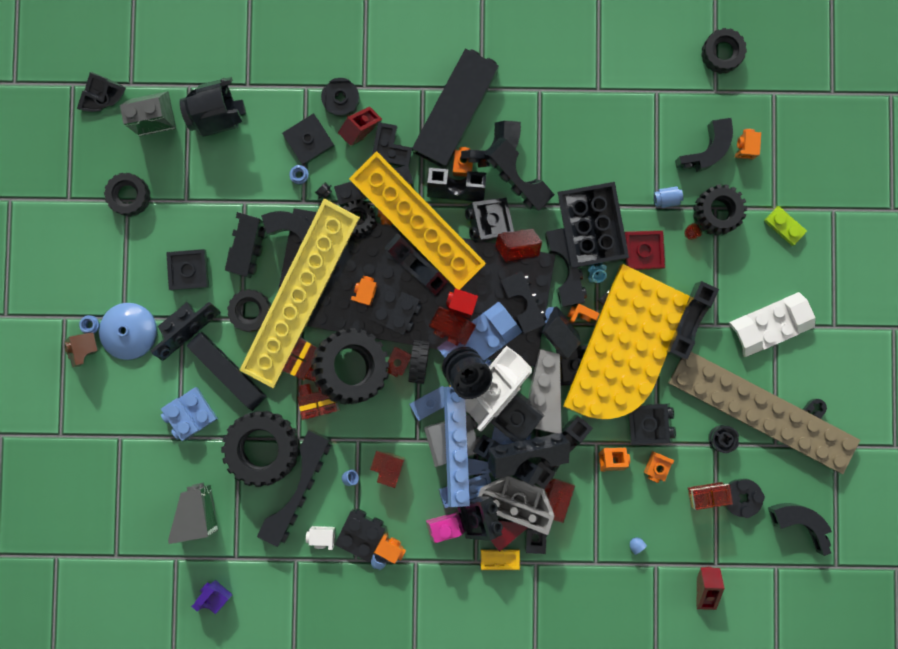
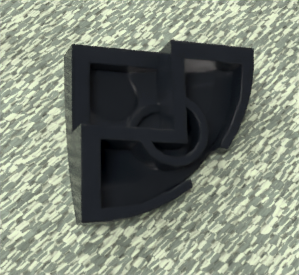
[77,72,126,112]

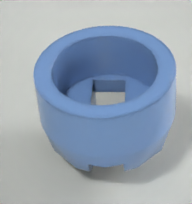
[342,470,359,486]
[630,537,647,555]
[371,553,388,570]

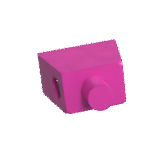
[426,512,464,543]

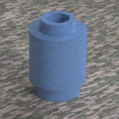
[654,186,683,208]

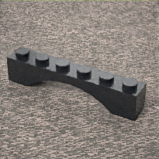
[257,430,332,547]

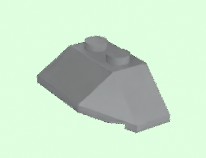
[478,476,555,535]

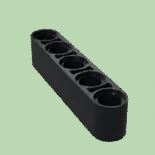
[187,331,267,411]

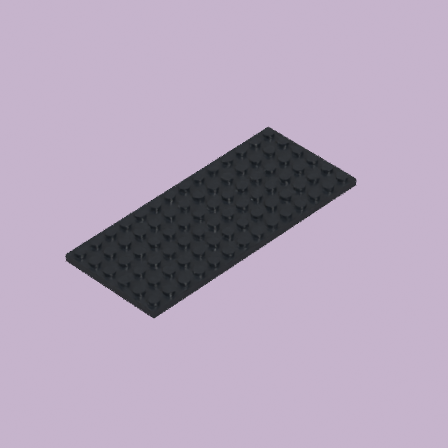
[278,208,556,367]

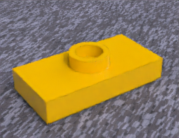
[481,549,520,570]

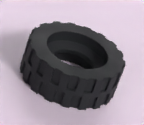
[701,28,747,74]
[104,172,151,217]
[227,289,271,332]
[408,340,430,384]

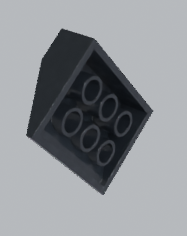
[557,182,629,268]

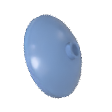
[99,303,157,360]

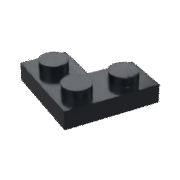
[372,122,412,167]

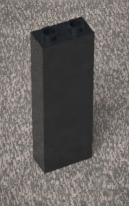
[412,48,499,169]

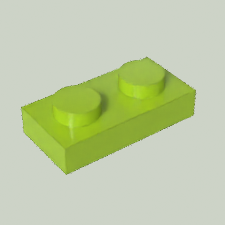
[764,206,807,246]

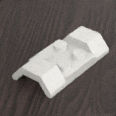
[729,292,815,357]
[465,346,532,431]

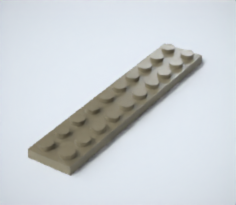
[668,352,860,474]

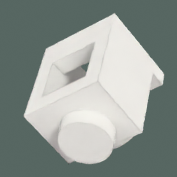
[306,526,335,550]

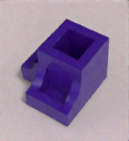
[191,580,233,614]

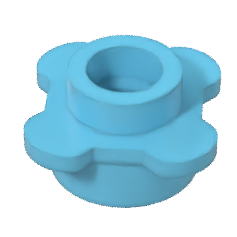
[588,264,607,283]

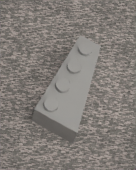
[528,349,561,433]

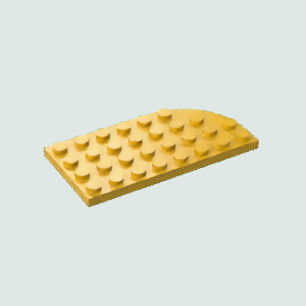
[563,264,690,419]

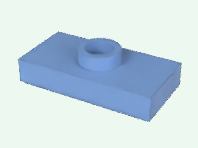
[409,386,444,421]

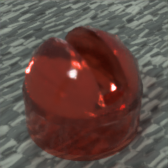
[684,223,702,240]

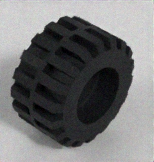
[693,184,747,236]

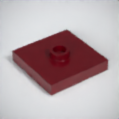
[625,230,665,270]

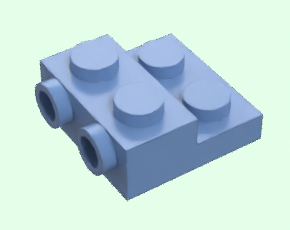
[161,387,218,441]

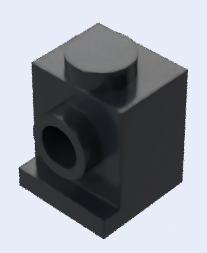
[525,528,547,554]

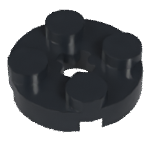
[321,78,360,117]
[723,478,765,518]

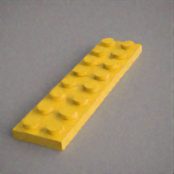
[349,151,486,290]

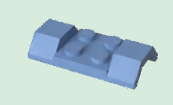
[437,302,522,360]

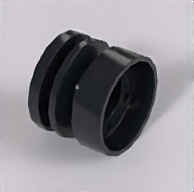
[442,347,493,399]

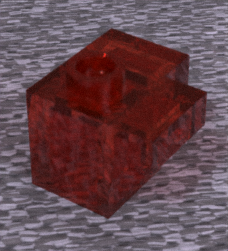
[370,451,405,488]

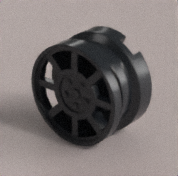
[708,425,739,453]

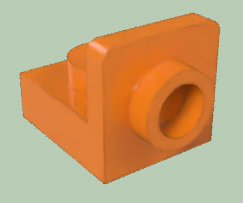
[567,303,600,323]

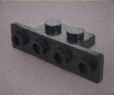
[151,302,221,361]

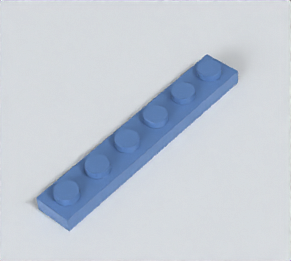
[443,387,470,507]

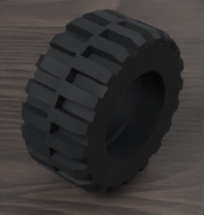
[311,328,390,405]
[221,411,300,487]

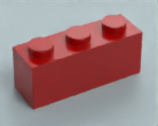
[446,288,478,319]

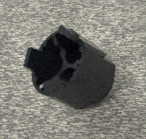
[180,77,246,137]

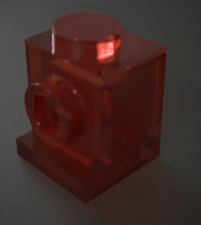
[387,347,411,377]

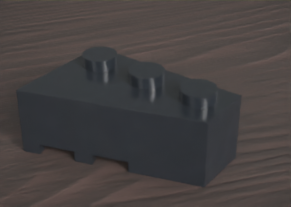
[225,212,267,279]

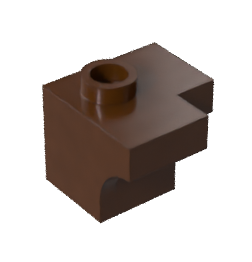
[64,332,97,368]

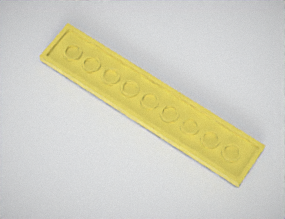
[240,199,360,388]

